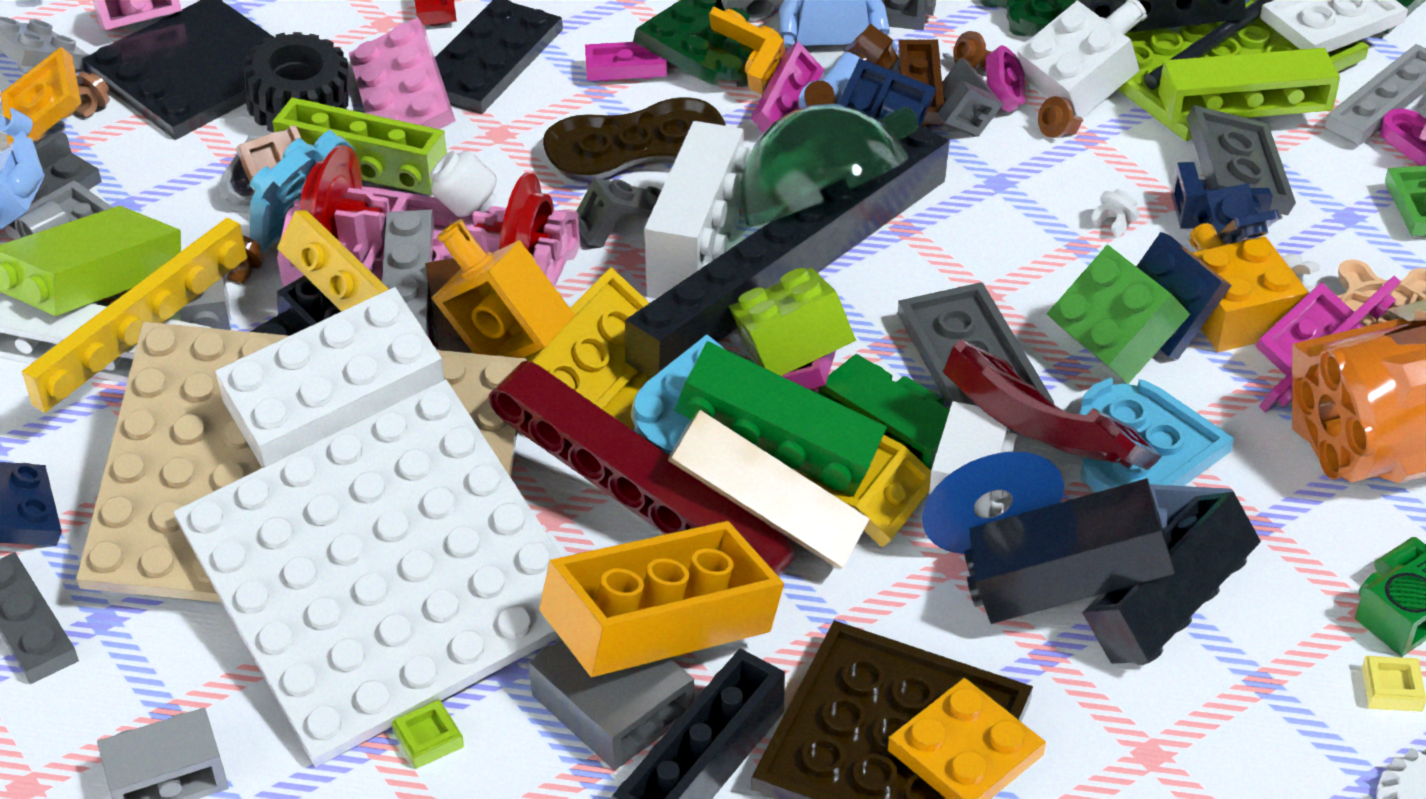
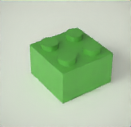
[1046,244,1190,384]

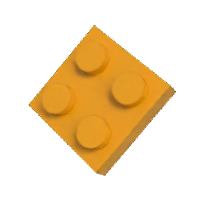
[0,47,81,145]
[888,678,1046,799]

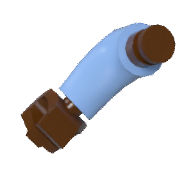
[798,24,899,126]

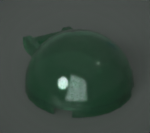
[740,104,918,228]

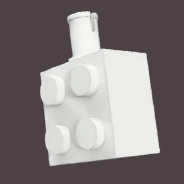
[1016,0,1147,118]
[925,401,1017,539]

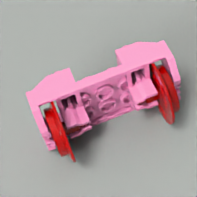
[277,145,580,302]

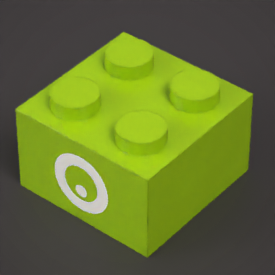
[729,267,857,376]

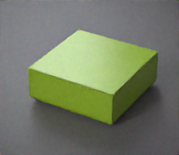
[392,699,464,769]

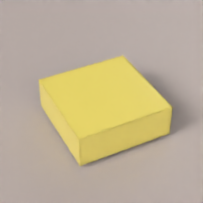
[1362,656,1426,712]

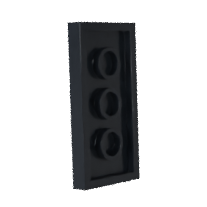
[435,0,563,114]

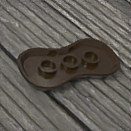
[543,97,726,181]

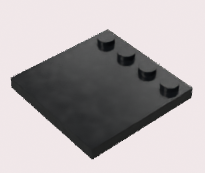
[82,0,275,140]

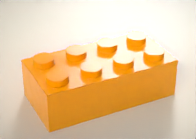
[539,521,784,677]

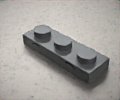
[0,552,79,685]

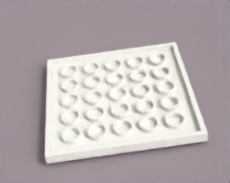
[173,379,562,768]

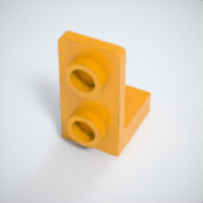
[709,7,785,95]

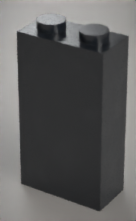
[964,478,1175,624]

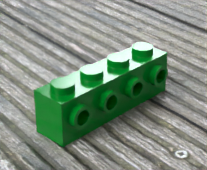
[674,341,887,497]

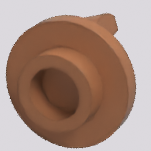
[75,72,110,117]

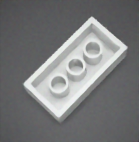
[644,121,750,298]
[215,287,444,468]

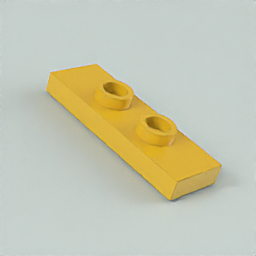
[277,210,389,312]

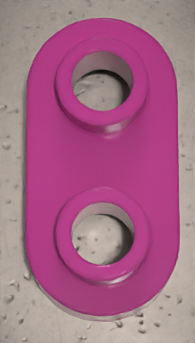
[985,45,1026,112]
[1380,108,1426,166]

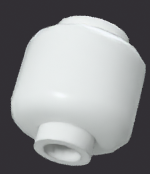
[430,151,497,217]

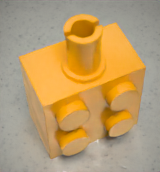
[431,219,575,358]
[1188,223,1309,353]

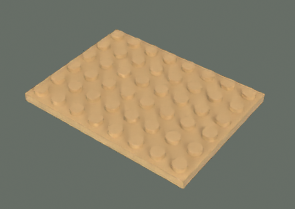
[76,322,527,603]

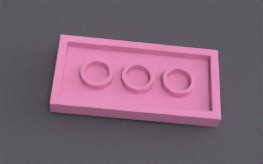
[348,17,456,129]

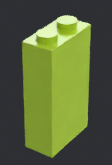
[0,205,181,316]

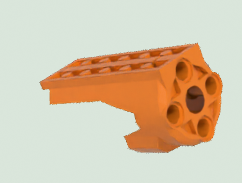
[1292,318,1426,483]

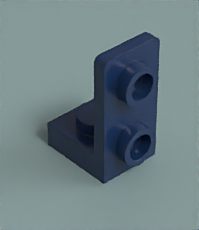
[1171,162,1273,229]
[1202,183,1280,244]

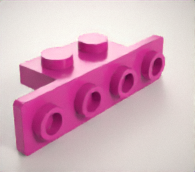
[1255,275,1401,413]

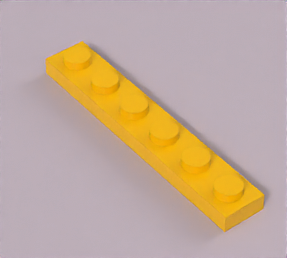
[21,217,247,413]

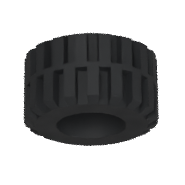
[244,32,349,133]

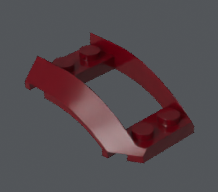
[942,339,1162,470]

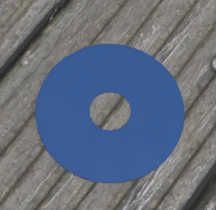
[922,452,1064,554]

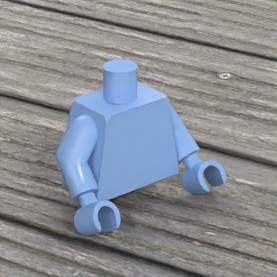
[778,0,897,52]
[0,108,45,230]

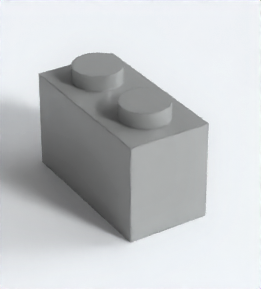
[97,707,229,799]

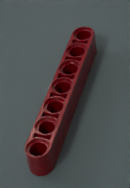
[489,361,795,577]

